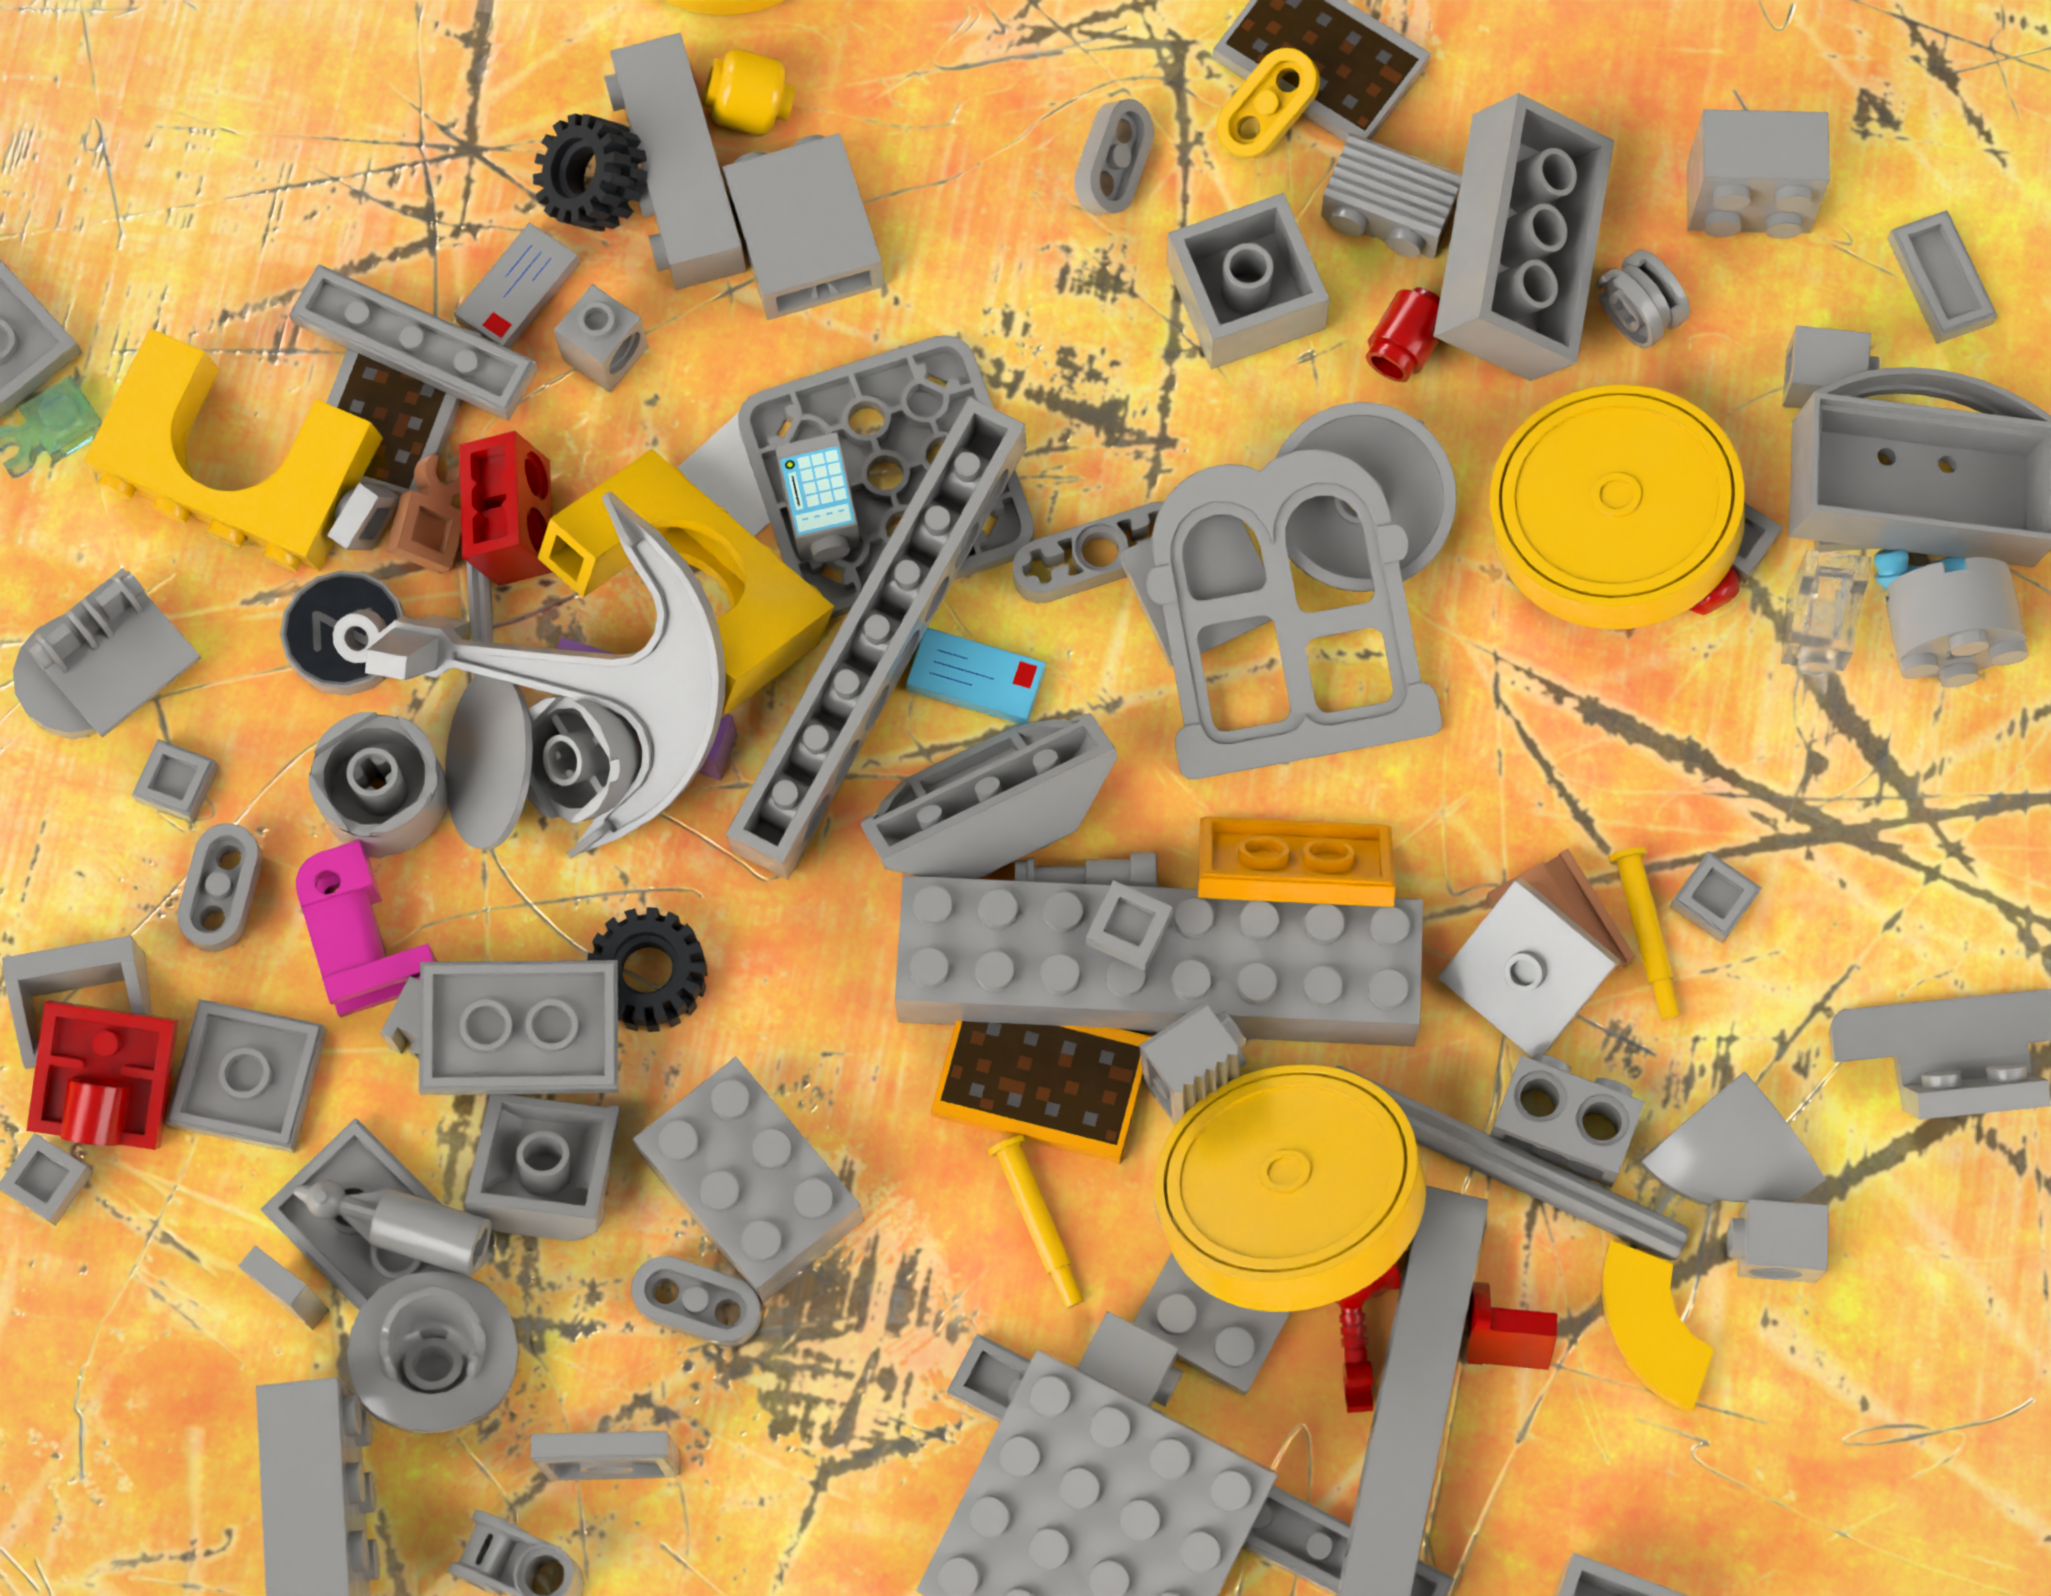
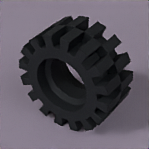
[533,113,647,231]
[587,907,708,1032]

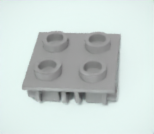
[23,568,201,738]

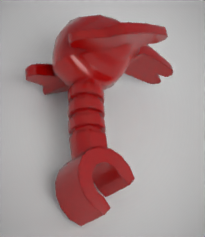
[1334,1263,1401,1413]

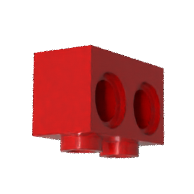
[459,431,553,586]

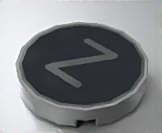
[280,570,405,695]

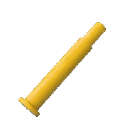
[1608,846,1681,1021]
[987,1135,1084,1309]

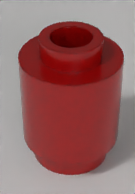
[1365,287,1440,383]

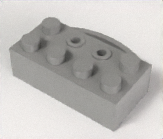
[1789,367,2051,567]

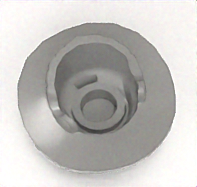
[347,1271,518,1433]

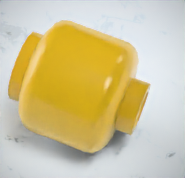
[702,48,795,136]

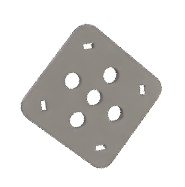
[738,335,1034,618]

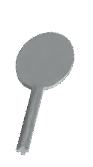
[445,561,533,850]

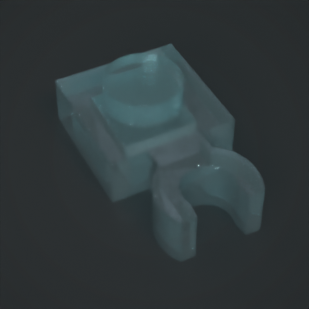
[0,375,102,478]

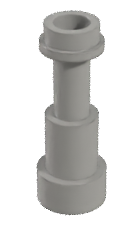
[1015,852,1157,887]

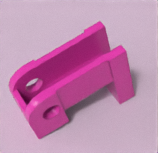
[296,840,438,1018]

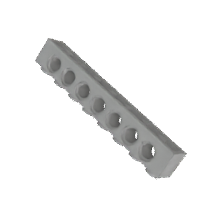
[726,397,1027,880]

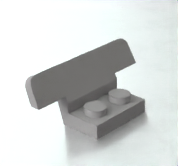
[1829,989,2051,1120]

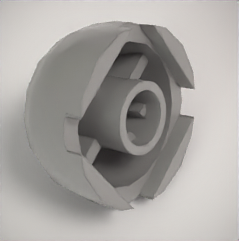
[527,695,642,823]

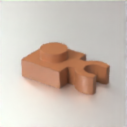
[386,454,462,573]

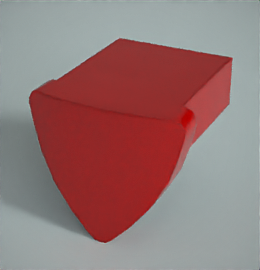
[1466,1282,1558,1370]

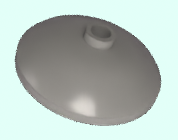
[1275,402,1456,592]

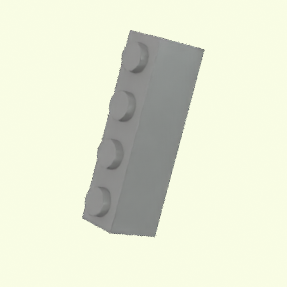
[604,32,746,290]

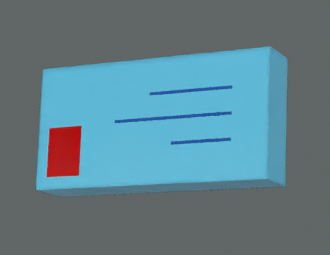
[906,628,1046,724]

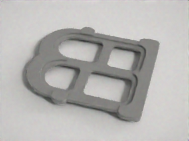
[1145,450,1442,780]

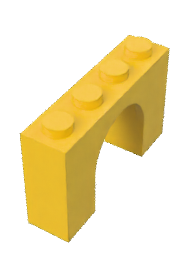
[83,328,383,572]
[538,449,834,718]

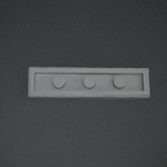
[289,264,538,421]

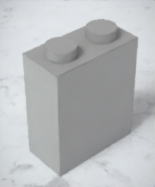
[722,133,884,321]

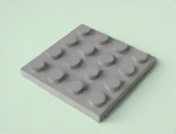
[916,1349,1279,1596]

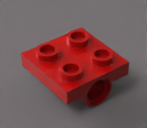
[26,1000,179,1150]

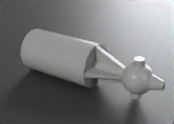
[294,1180,491,1276]

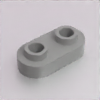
[1074,99,1154,216]
[177,823,263,952]
[631,1256,762,1347]

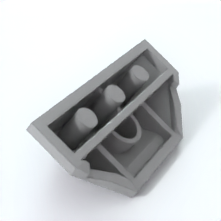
[860,713,1118,879]

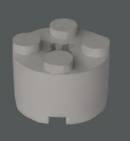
[1885,557,2029,688]
[309,712,448,858]

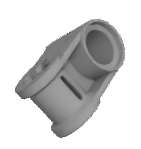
[447,1509,584,1596]

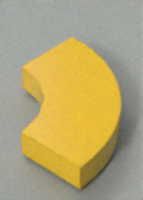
[1601,1240,1715,1414]

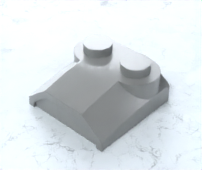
[465,1094,620,1241]

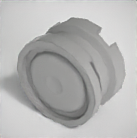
[1596,249,1690,349]

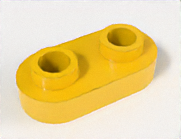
[1216,48,1320,160]

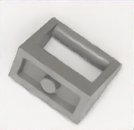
[2,935,152,1070]

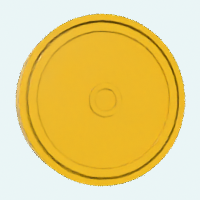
[1490,384,1745,630]
[1154,1064,1426,1312]

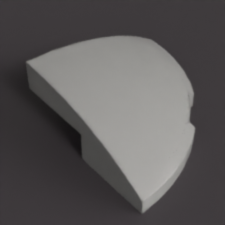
[1640,1071,1826,1207]

